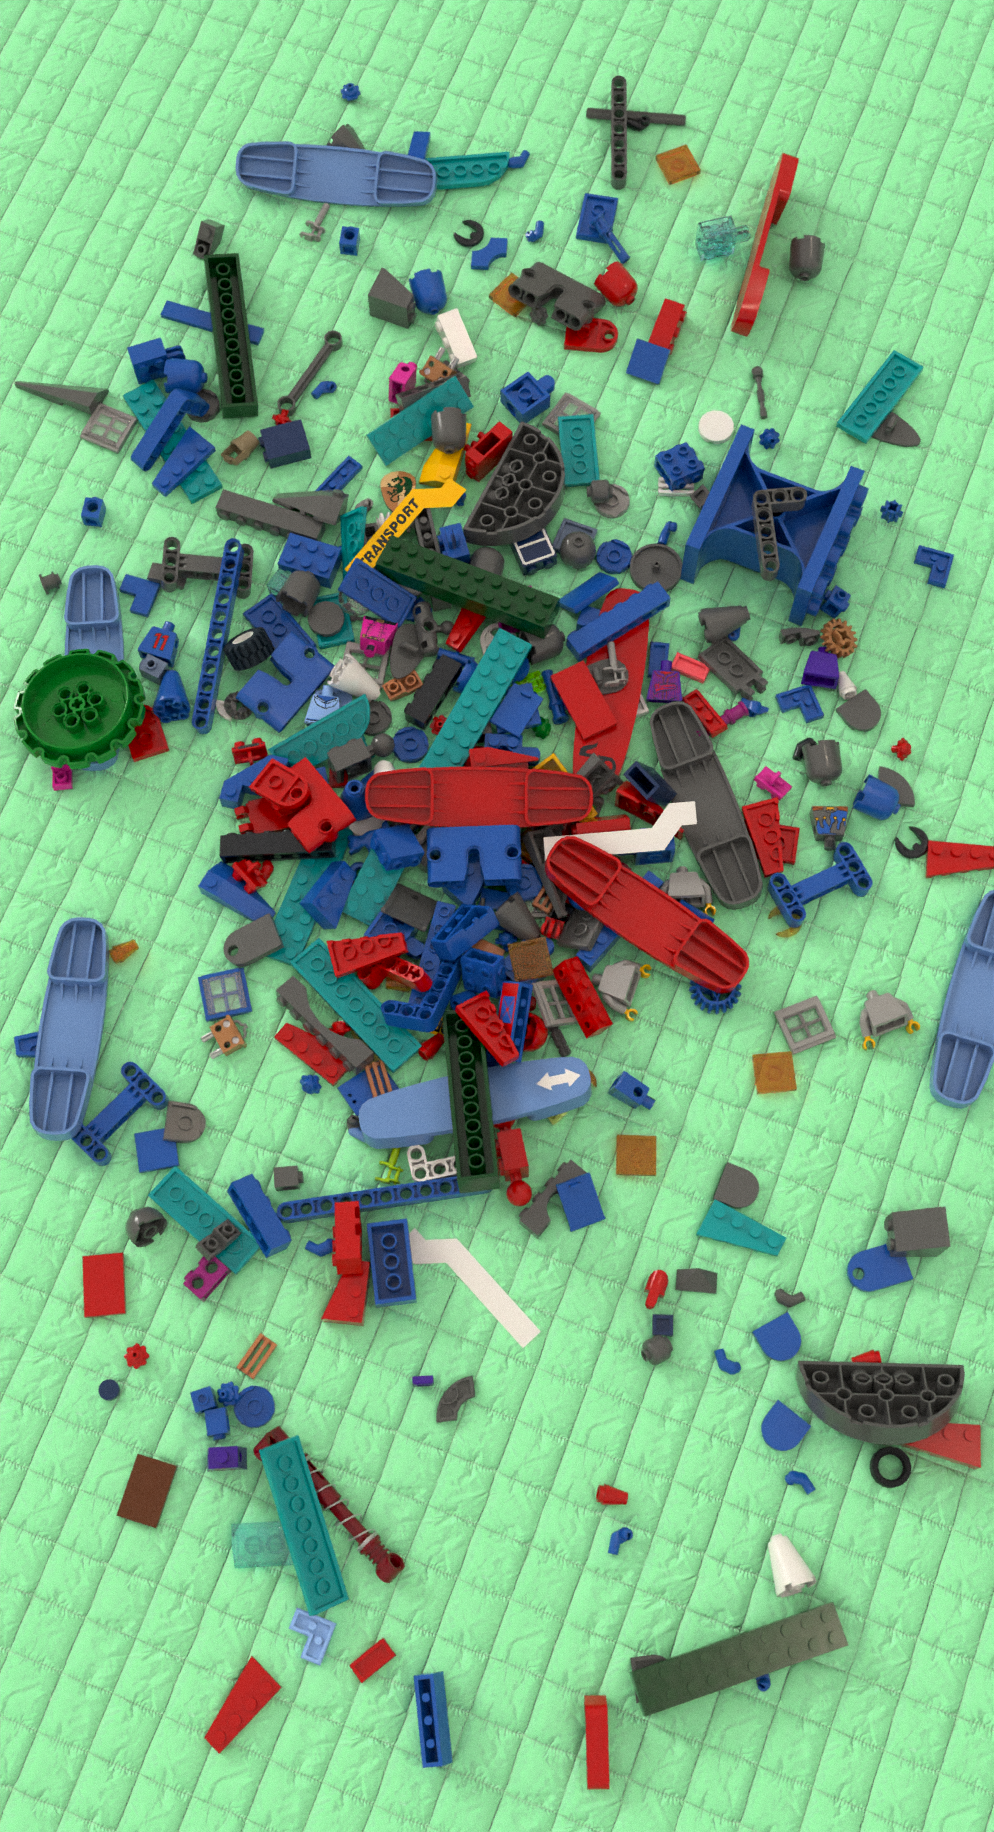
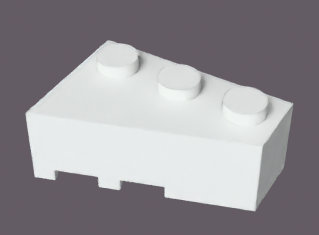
[435,308,477,369]

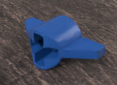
[741,698,769,717]

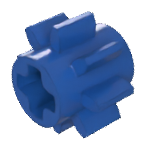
[880,500,903,523]

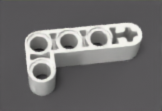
[407,1145,457,1182]

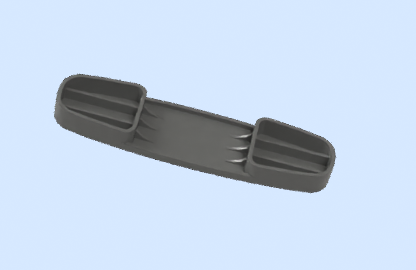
[650,701,763,910]

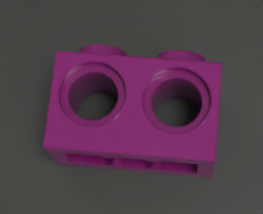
[183,1256,231,1302]

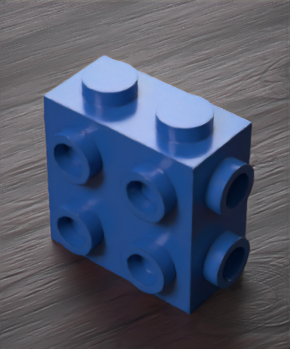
[654,442,705,491]
[370,824,425,871]
[460,947,506,999]

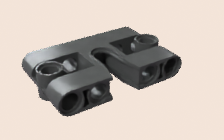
[508,262,606,331]

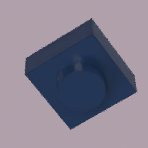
[652,1314,673,1337]

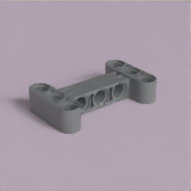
[161,537,254,599]

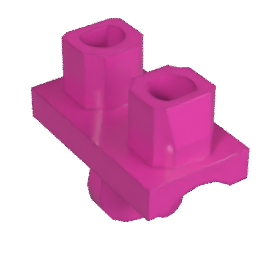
[754,766,792,800]

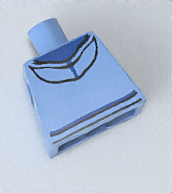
[304,685,341,726]

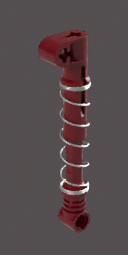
[253,1426,405,1583]

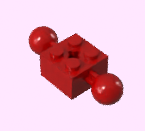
[494,1120,532,1206]

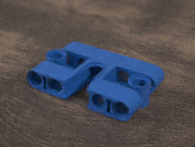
[236,631,335,733]
[426,825,522,888]

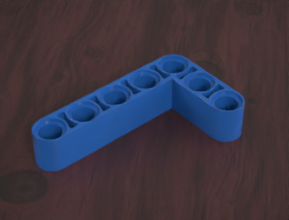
[130,388,210,472]
[381,955,462,1032]

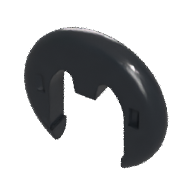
[453,220,484,247]
[895,826,929,859]

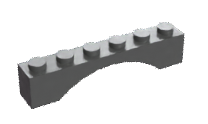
[276,976,374,1075]

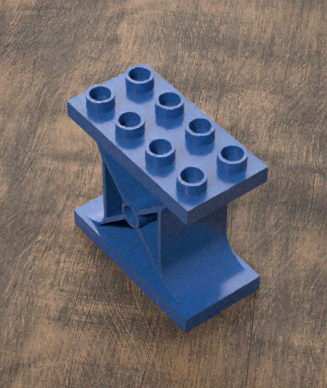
[680,424,869,626]

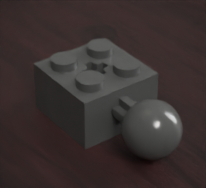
[327,733,395,784]

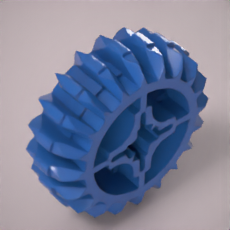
[689,980,742,1015]

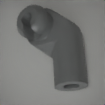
[774,1289,806,1307]

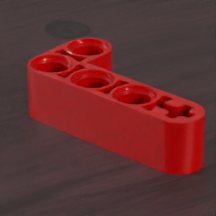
[357,957,433,992]
[584,1695,609,1790]

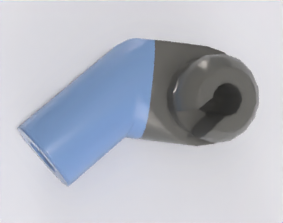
[346,1115,365,1143]

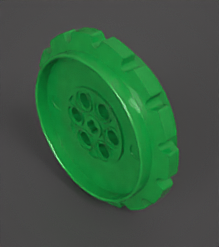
[13,649,146,769]

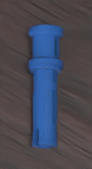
[590,214,630,264]
[541,669,569,725]

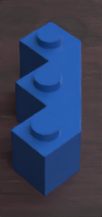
[219,755,290,809]

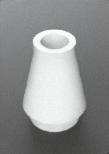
[837,671,857,700]

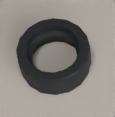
[869,1446,911,1488]

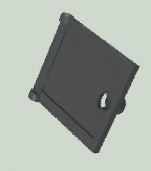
[381,883,437,932]

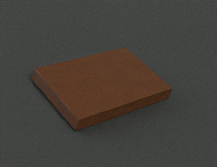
[116,1454,178,1528]

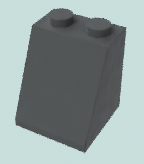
[368,268,416,329]
[884,1207,951,1257]

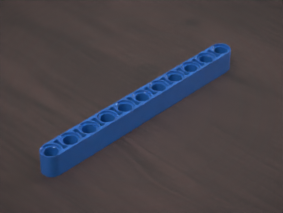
[192,538,244,734]
[277,1176,492,1223]

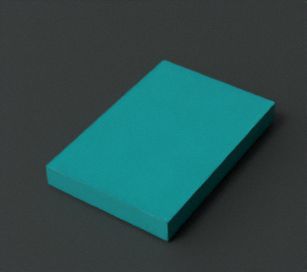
[313,592,355,650]

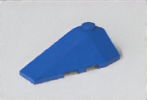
[198,861,276,922]

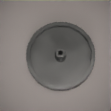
[630,544,682,592]

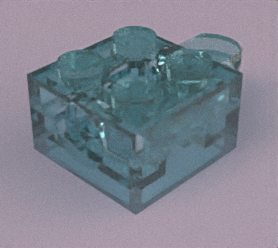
[695,215,751,261]

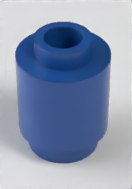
[450,990,477,1010]

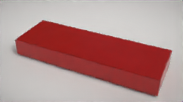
[682,689,728,738]

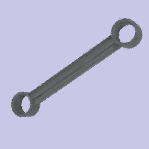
[277,330,343,417]

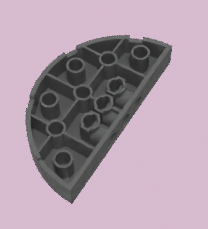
[463,421,565,546]
[796,1361,965,1445]

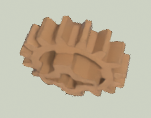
[820,618,858,659]

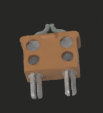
[419,347,459,384]
[201,1015,248,1059]

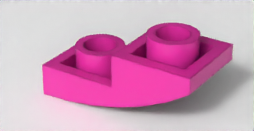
[51,764,73,791]

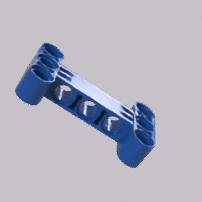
[767,842,873,928]
[71,1062,169,1166]

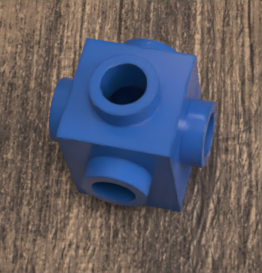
[820,585,851,619]

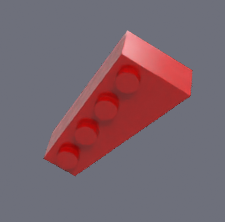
[899,1423,981,1470]

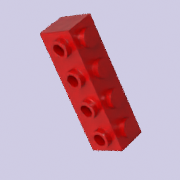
[551,956,613,1039]

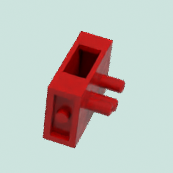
[464,421,513,483]
[570,814,631,835]

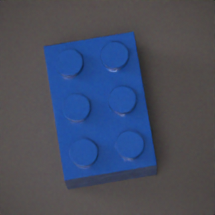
[278,533,342,589]

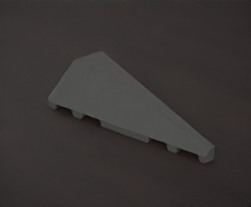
[14,381,109,415]
[534,753,624,830]
[522,824,567,919]

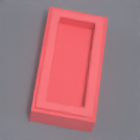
[671,652,710,684]

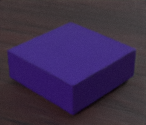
[412,1375,434,1387]

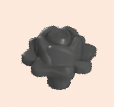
[530,306,548,326]

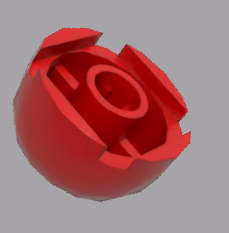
[523,1013,548,1052]

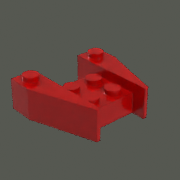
[469,747,538,769]

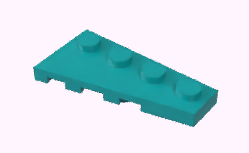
[340,506,367,579]
[696,1199,786,1257]

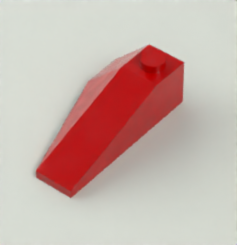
[614,780,684,840]

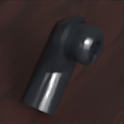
[627,115,650,131]
[792,738,817,761]

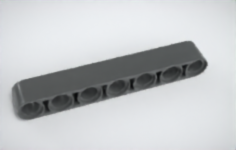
[611,75,627,190]

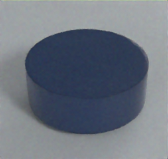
[98,1379,120,1401]

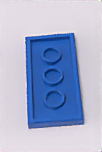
[338,558,417,628]
[243,593,316,655]

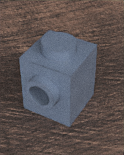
[139,654,170,685]

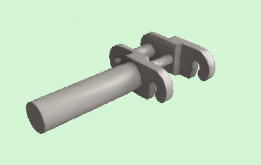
[300,203,330,242]
[602,642,628,687]

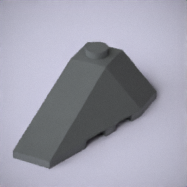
[272,489,349,525]

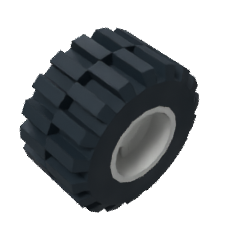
[223,627,275,671]

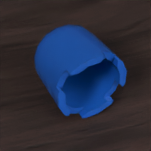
[409,269,447,315]
[164,358,208,394]
[852,774,901,820]

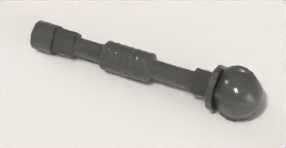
[752,366,767,419]

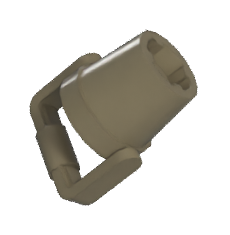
[221,430,260,466]

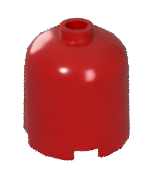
[594,261,638,307]

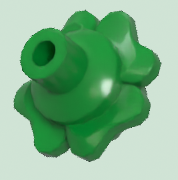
[532,716,551,739]

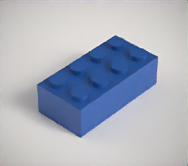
[367,1218,417,1308]

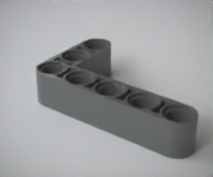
[751,487,807,581]

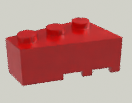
[648,298,687,355]
[332,1201,362,1275]
[321,1261,371,1326]

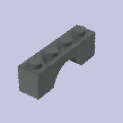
[519,1159,587,1239]

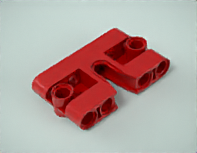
[264,757,356,854]

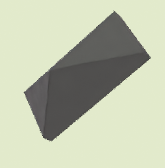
[675,1268,717,1294]

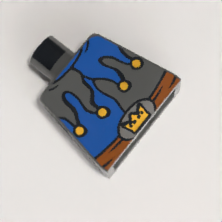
[809,806,848,851]

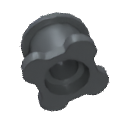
[39,571,62,595]

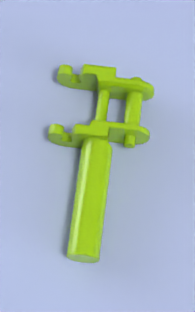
[374,1148,404,1185]

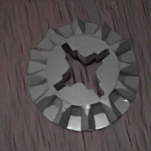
[224,691,252,720]

